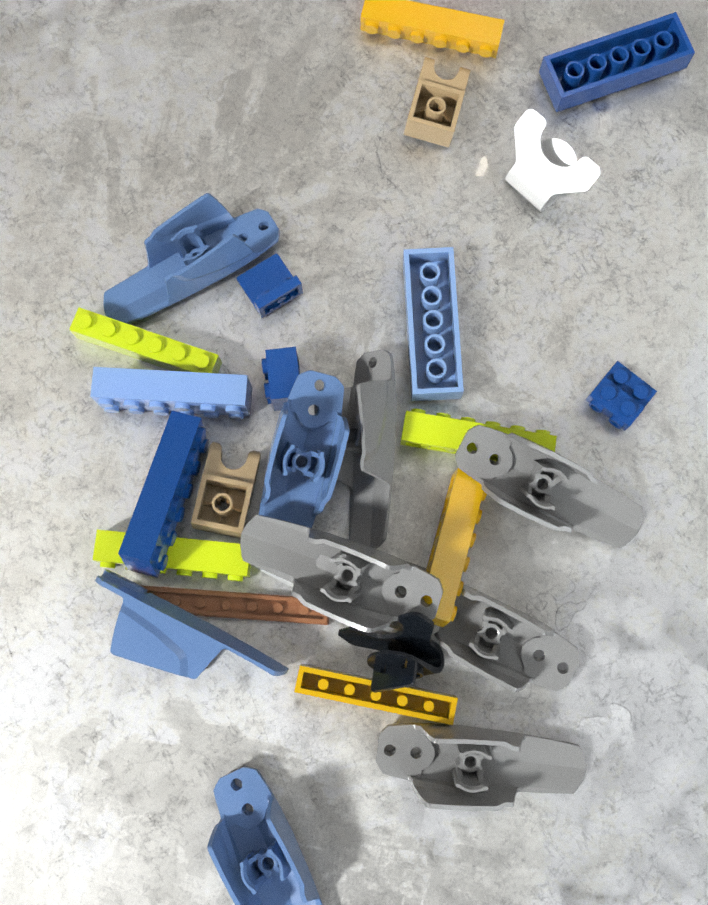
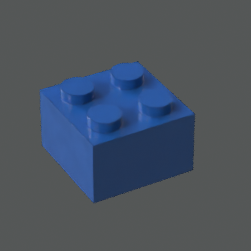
[261,346,300,411]

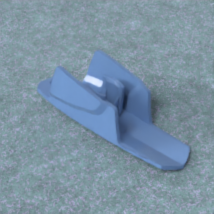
[103,193,280,324]
[259,370,350,528]
[95,569,289,679]
[207,766,323,905]

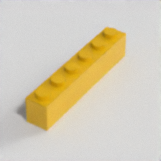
[360,0,505,58]
[422,468,487,627]
[294,664,458,725]

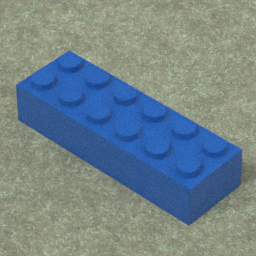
[539,12,695,113]
[118,410,209,578]

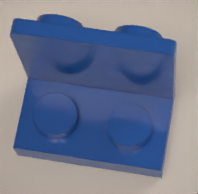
[237,254,303,318]

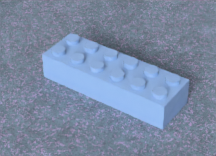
[403,247,464,401]
[90,367,252,420]

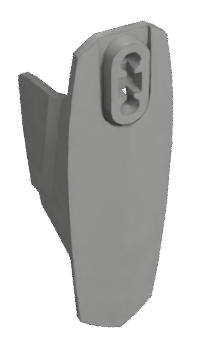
[314,349,396,549]
[455,425,643,548]
[240,514,443,633]
[409,562,580,692]
[376,723,586,811]

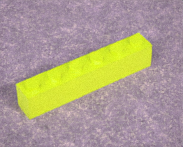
[69,307,222,373]
[400,408,557,461]
[92,529,251,582]

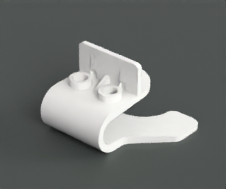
[505,109,601,212]

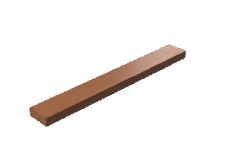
[140,585,329,625]

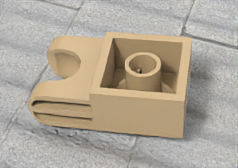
[403,57,470,148]
[191,442,261,539]

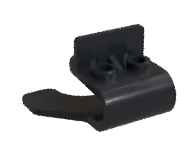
[338,612,445,693]

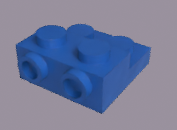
[586,361,657,431]

